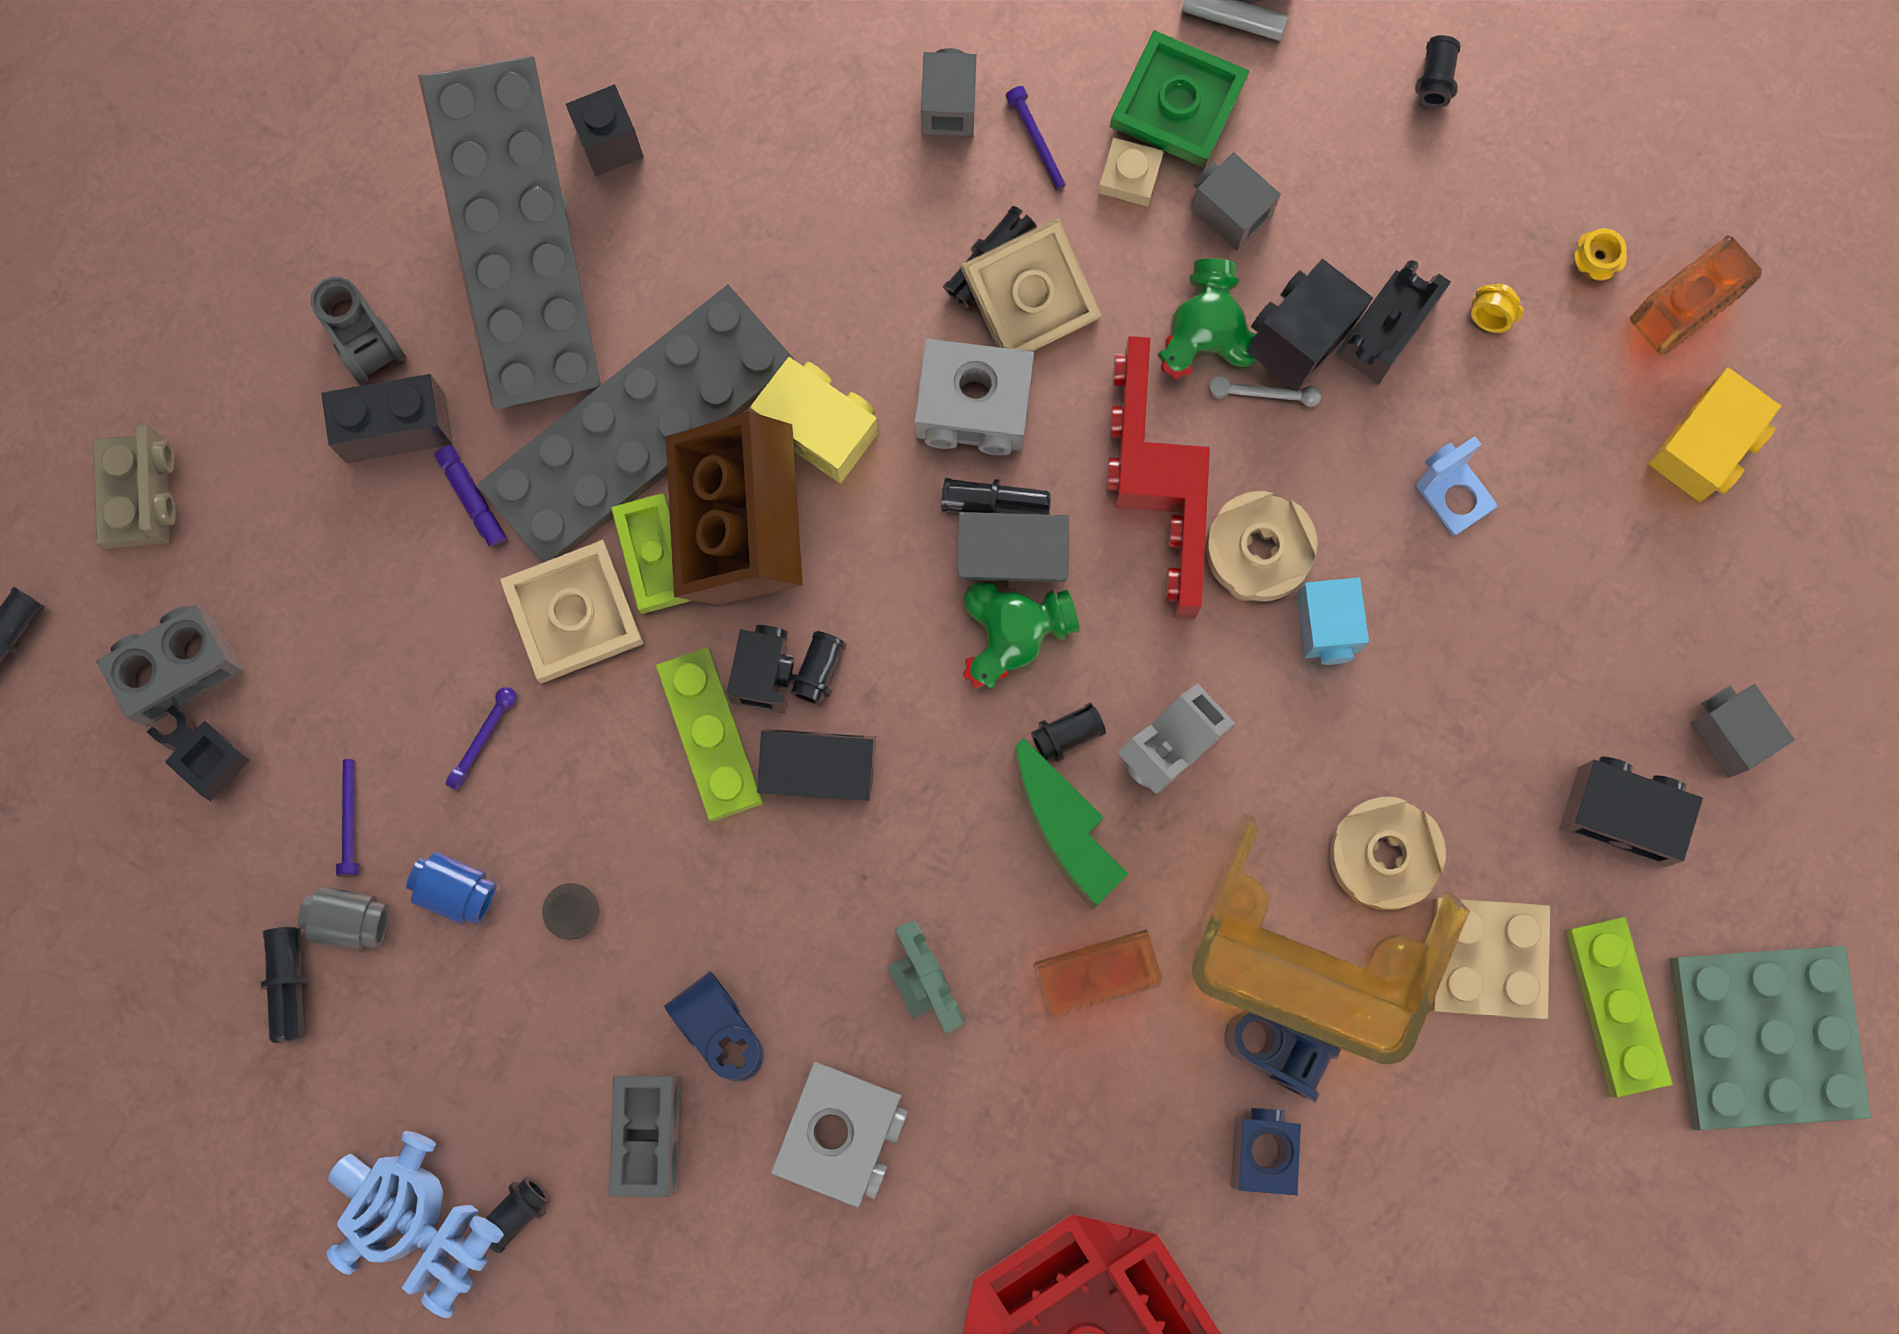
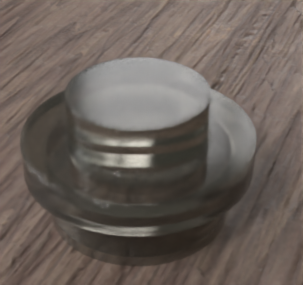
[542,883,600,940]

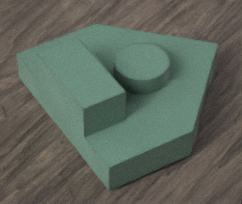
[888,920,965,1035]

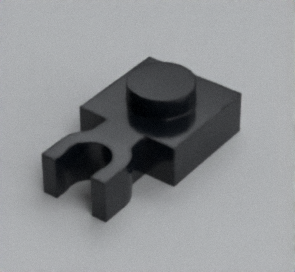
[147,705,250,802]

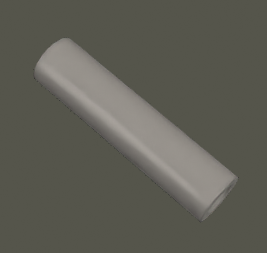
[1181,0,1289,41]

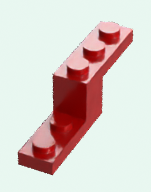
[1106,336,1210,619]

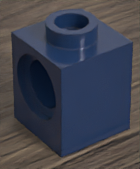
[1231,1108,1301,1195]

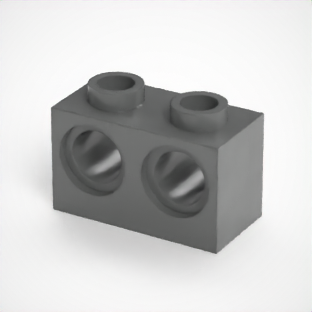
[96,604,244,727]
[609,1076,681,1197]

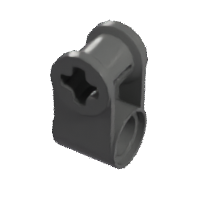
[311,277,407,386]

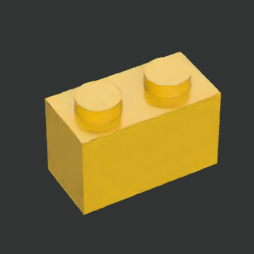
[1648,367,1782,503]

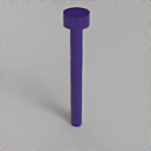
[1005,86,1066,190]
[336,759,359,877]

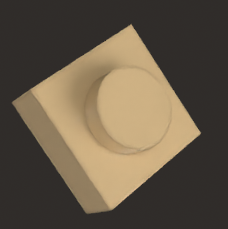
[1098,137,1164,207]

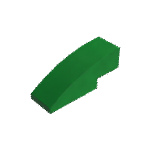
[1014,738,1129,910]

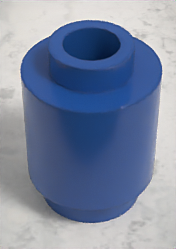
[406,852,497,925]

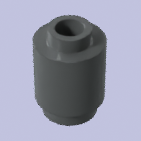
[298,886,389,952]

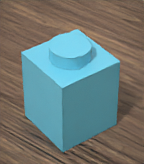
[1296,577,1369,665]

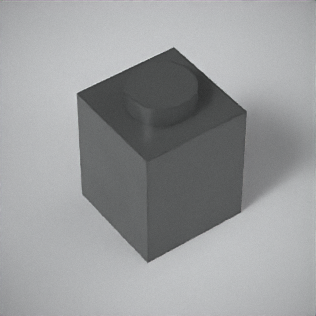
[921,48,977,136]
[1191,152,1281,251]
[1691,684,1795,778]

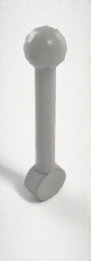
[1209,376,1322,407]

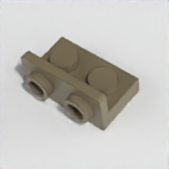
[94,425,176,549]

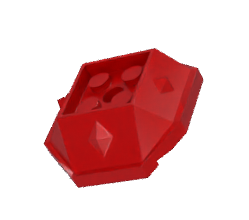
[962,1213,1221,1334]

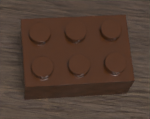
[665,411,803,605]

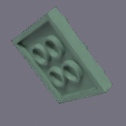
[1670,946,1871,1130]

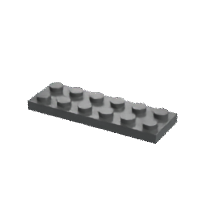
[418,56,601,410]
[477,284,796,563]

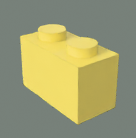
[750,357,879,484]

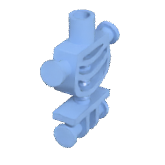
[326,1131,503,1318]

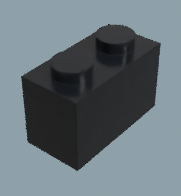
[1246,258,1373,391]
[321,374,453,463]
[1559,756,1703,867]

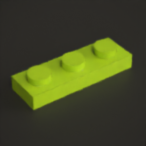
[656,647,764,822]
[1565,917,1673,1097]

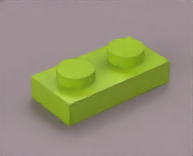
[611,493,692,615]

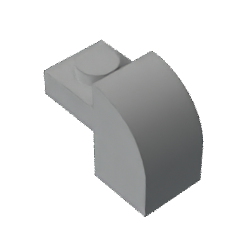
[1117,683,1236,794]

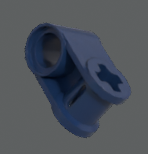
[664,971,764,1082]
[1225,1011,1341,1103]

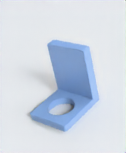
[1415,436,1498,536]

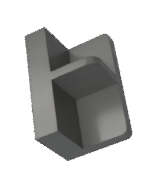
[957,512,1070,589]

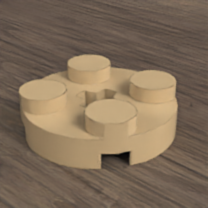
[1206,491,1318,602]
[1330,797,1446,911]

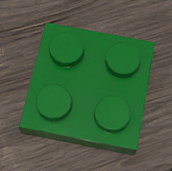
[1110,30,1249,168]

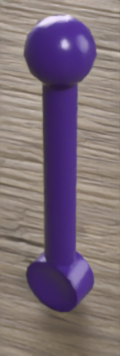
[446,687,517,791]

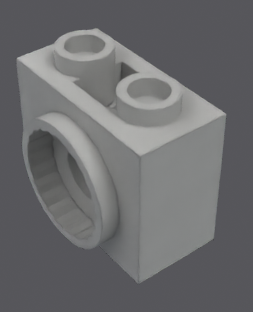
[915,338,1034,455]
[771,1062,908,1208]

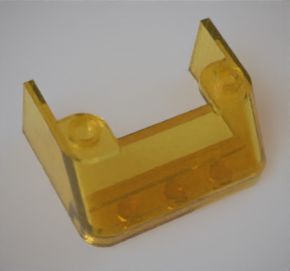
[1192,813,1470,1064]

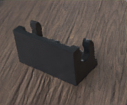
[1335,260,1451,384]
[757,729,876,801]

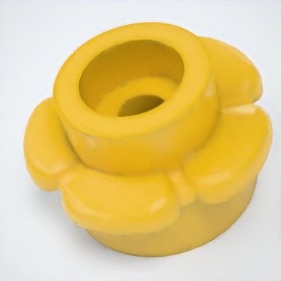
[1574,228,1627,281]
[1471,283,1524,333]

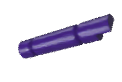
[434,445,508,546]

